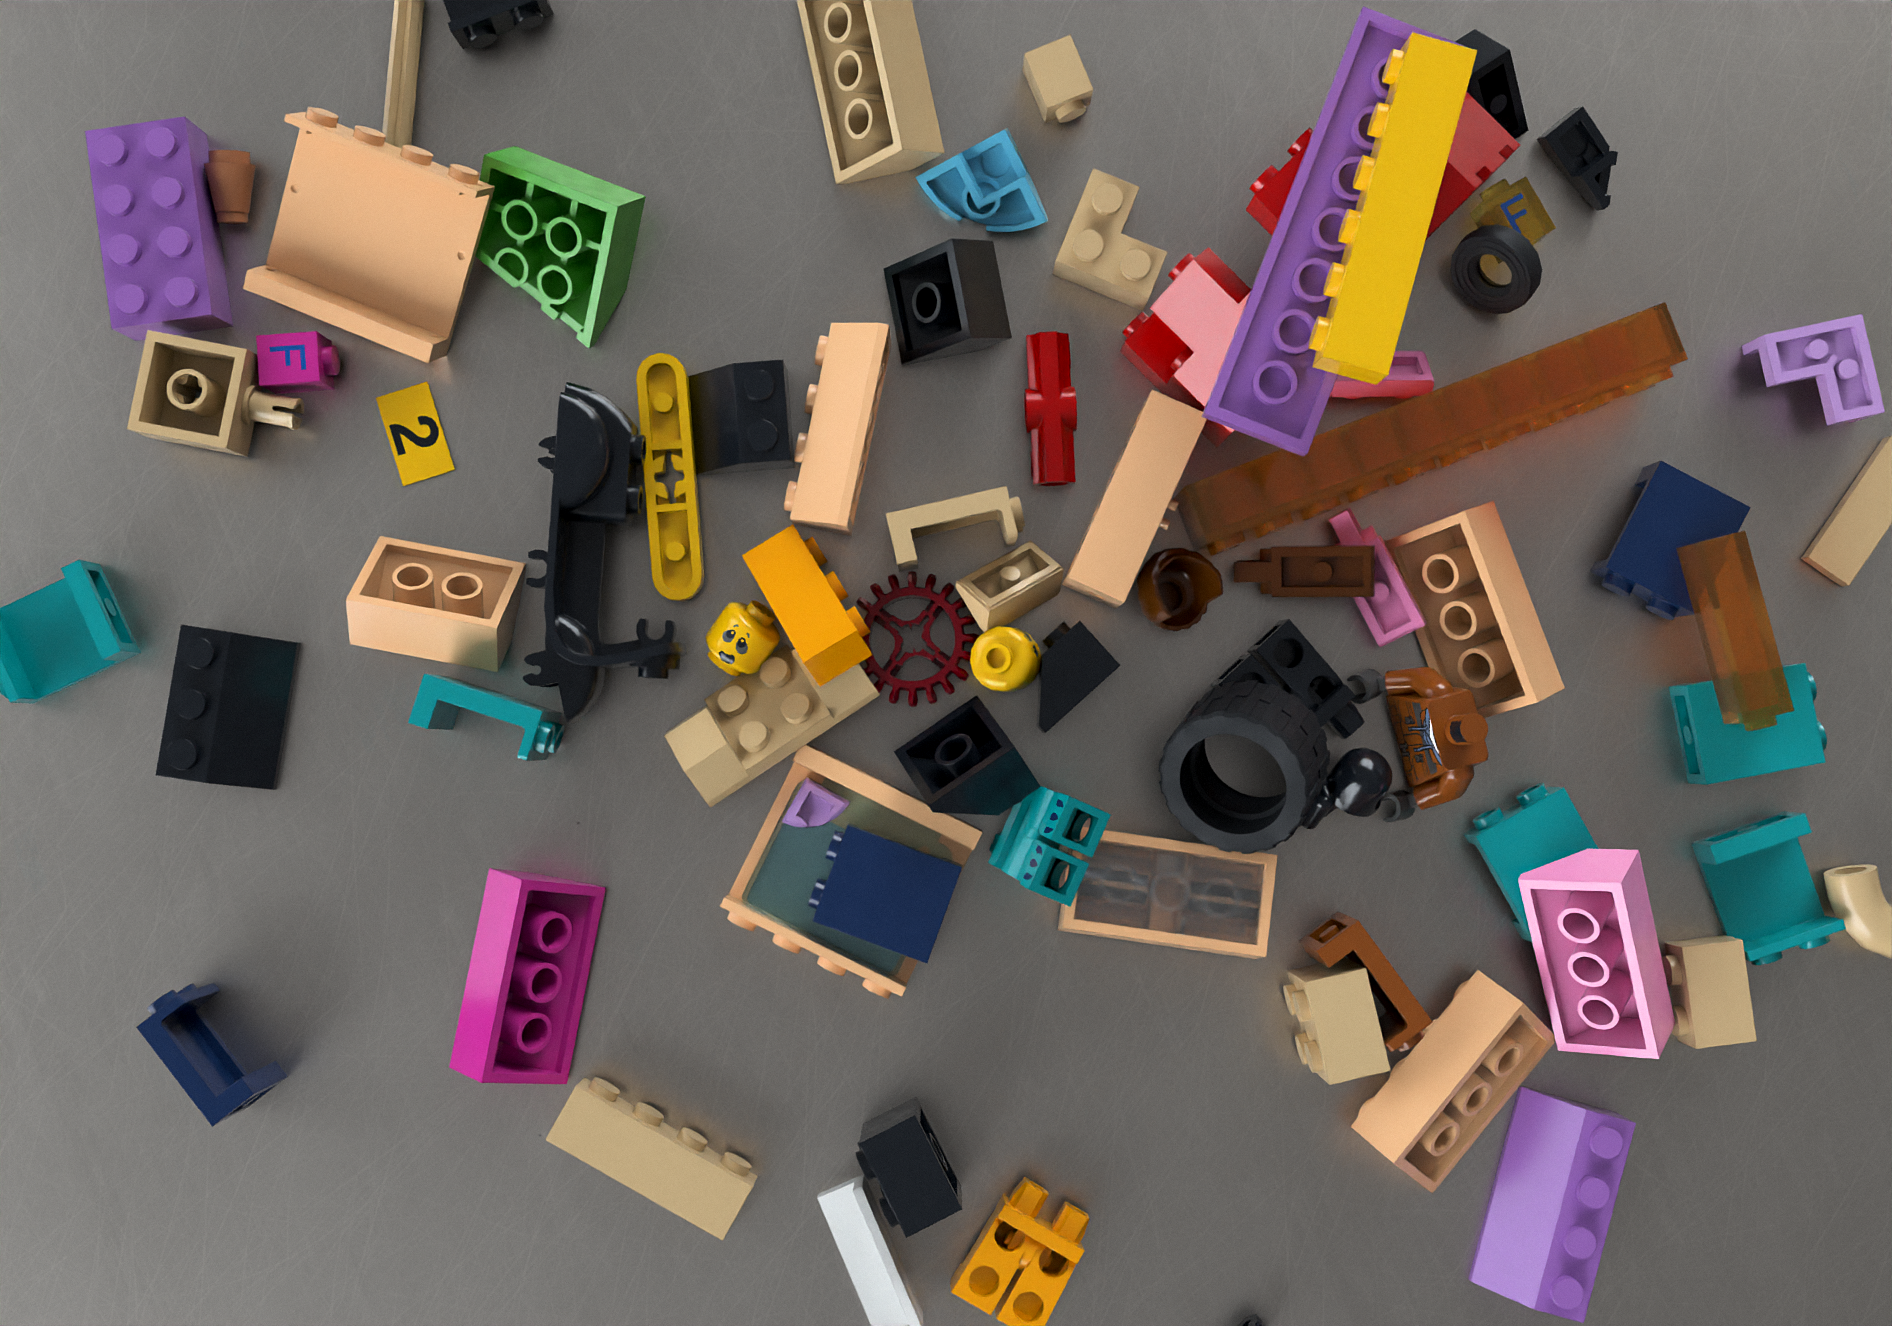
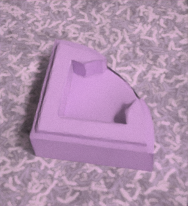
[782,777,851,828]

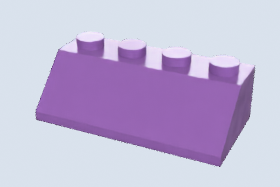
[1468,1086,1636,1323]

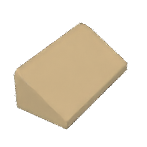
[955,540,1064,632]

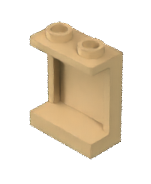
[886,486,1025,572]

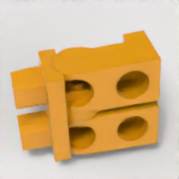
[950,1177,1090,1326]

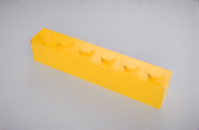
[1308,32,1478,385]

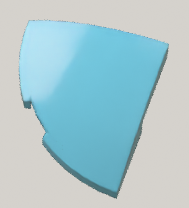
[915,128,1048,232]

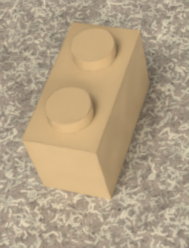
[1662,935,1757,1049]

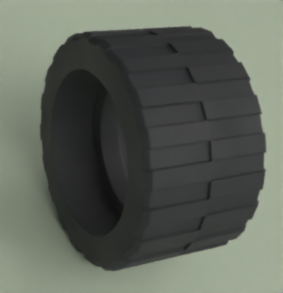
[1158,680,1330,854]

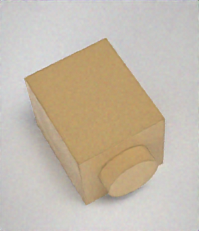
[1022,34,1093,123]

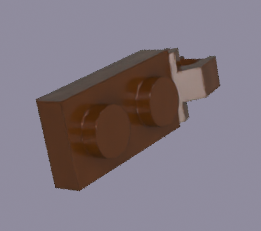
[1234,545,1375,597]

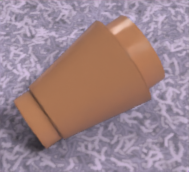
[204,150,256,224]

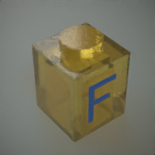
[1470,176,1556,264]

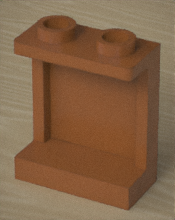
[1298,912,1433,1052]

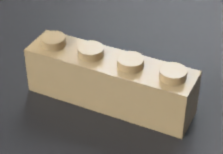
[545,1077,757,1241]

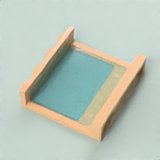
[720,744,983,999]

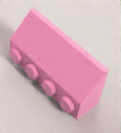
[1518,849,1675,1059]

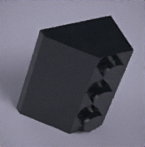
[156,625,301,790]

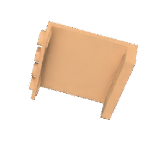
[243,107,495,363]

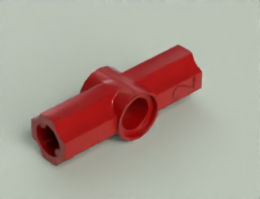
[1024,331,1077,487]

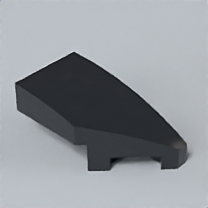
[1537,106,1618,211]

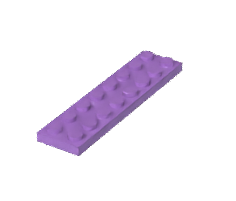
[1201,6,1466,457]

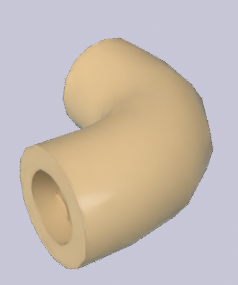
[1823,864,1892,958]

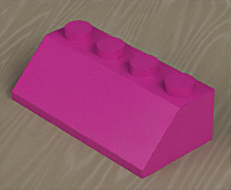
[449,868,606,1084]

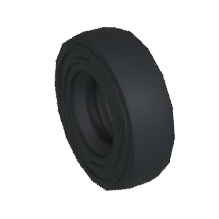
[1450,224,1542,314]

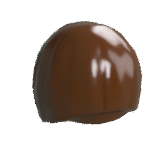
[1137,548,1223,631]

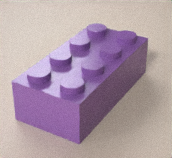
[85,116,233,341]

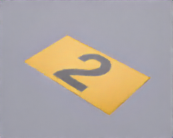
[376,382,455,486]

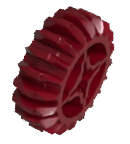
[856,571,980,707]

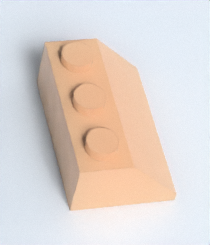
[346,536,526,672]

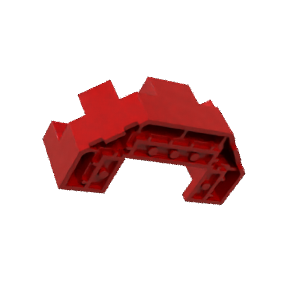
[1120,91,1521,448]

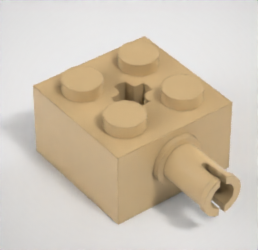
[127,330,304,457]

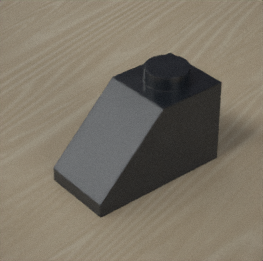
[1455,29,1529,139]
[1036,621,1121,733]

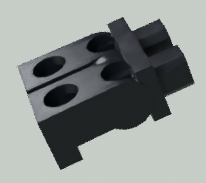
[1210,619,1365,739]

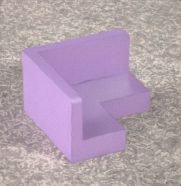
[1742,314,1885,426]

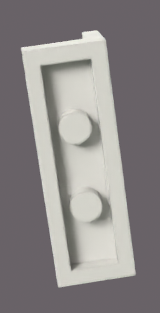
[817,1174,923,1326]

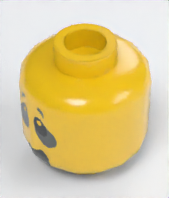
[705,600,780,676]
[970,626,1041,692]

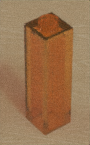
[1676,531,1794,731]

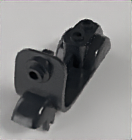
[523,382,687,724]

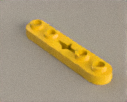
[636,353,705,602]

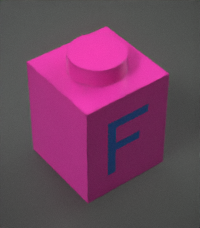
[256,331,340,394]

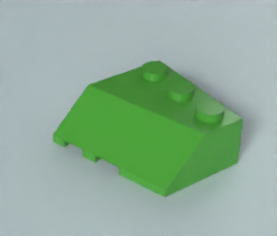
[475,146,646,348]

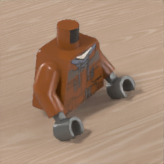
[1347,667,1489,822]

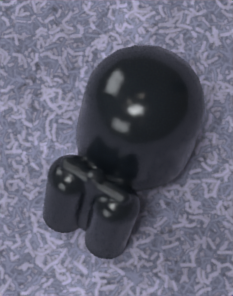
[1302,747,1393,829]

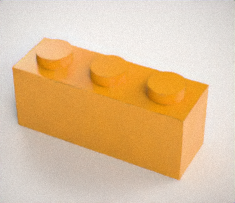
[742,524,872,687]

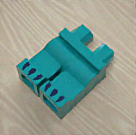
[988,786,1111,907]

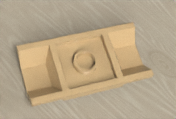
[664,645,880,807]

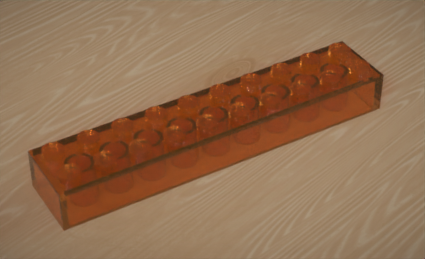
[1173,302,1688,557]

